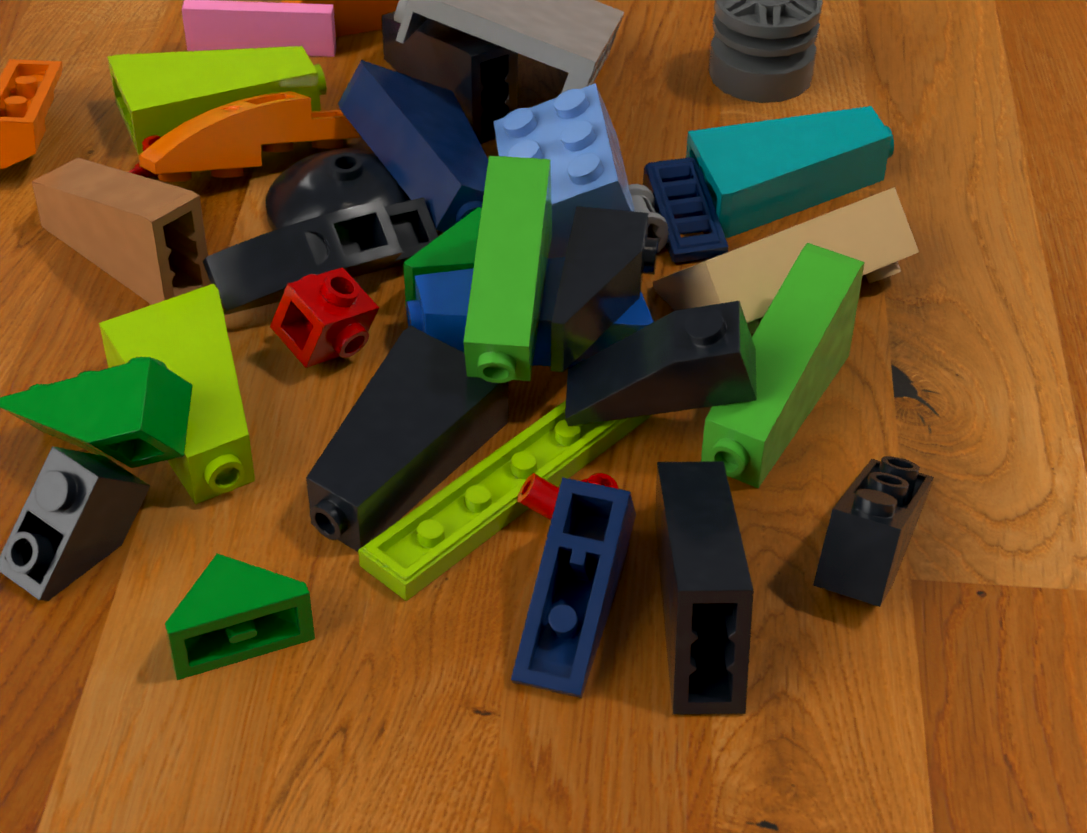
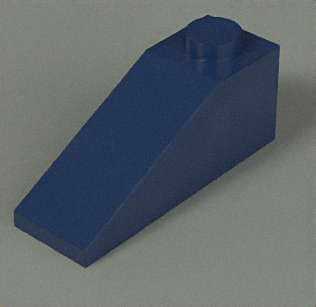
[511,477,636,698]

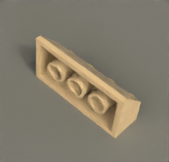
[652,187,919,334]

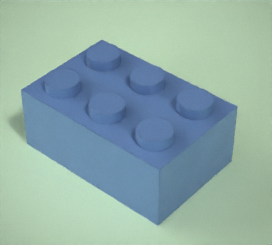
[493,83,635,258]

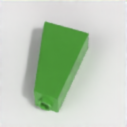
[463,155,552,383]
[701,243,865,488]

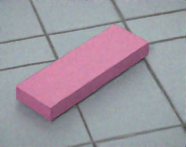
[181,0,337,57]

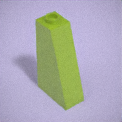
[107,46,327,155]
[99,283,255,505]

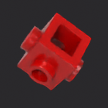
[270,267,379,368]

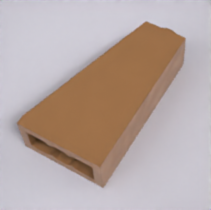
[32,158,211,305]

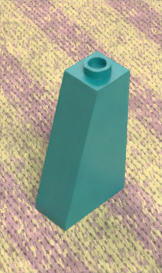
[686,106,894,238]

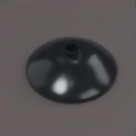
[266,148,411,231]

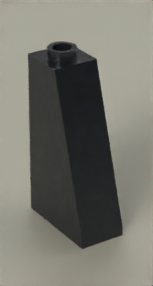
[381,11,518,144]
[306,325,509,552]
[655,461,754,714]

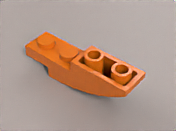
[139,91,361,182]

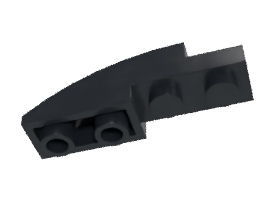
[202,198,439,315]

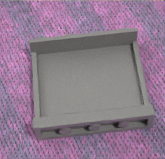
[394,0,624,93]

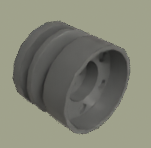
[709,0,823,103]

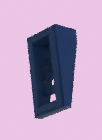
[643,157,728,263]

